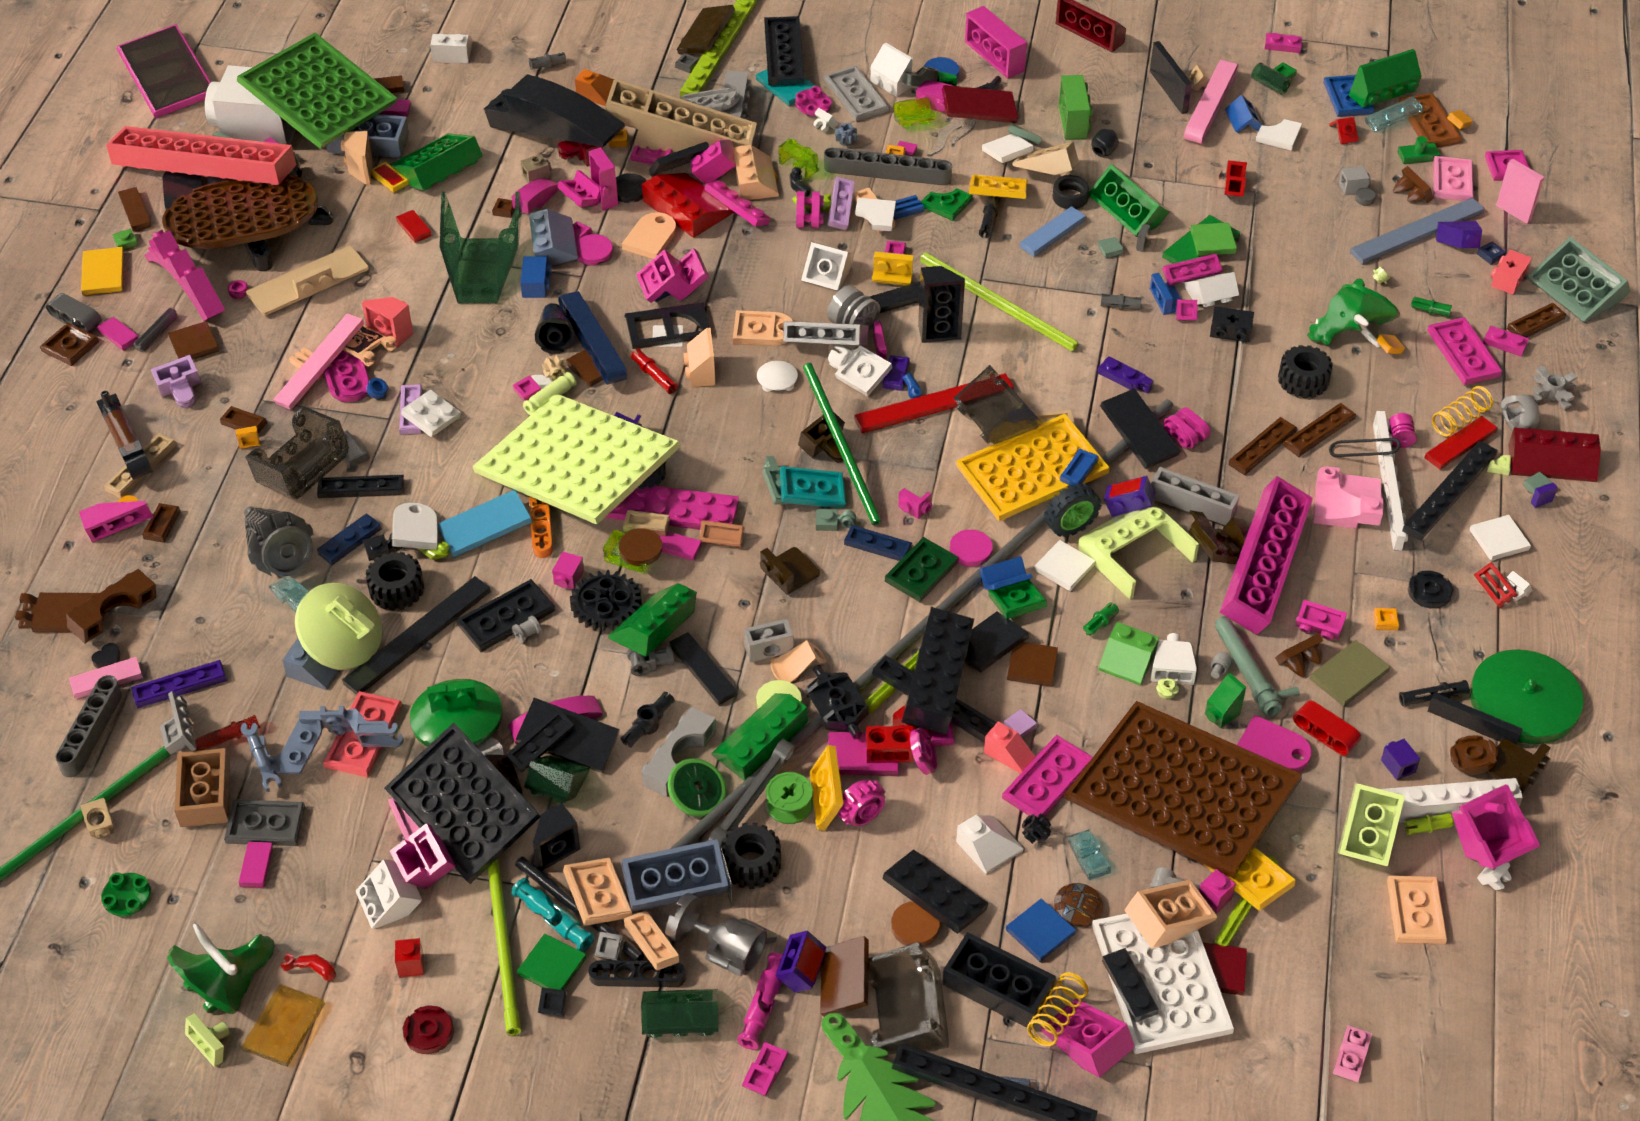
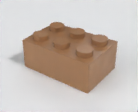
[175,748,230,827]

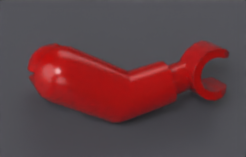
[281,954,336,981]

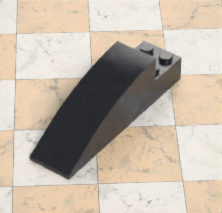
[484,74,625,147]

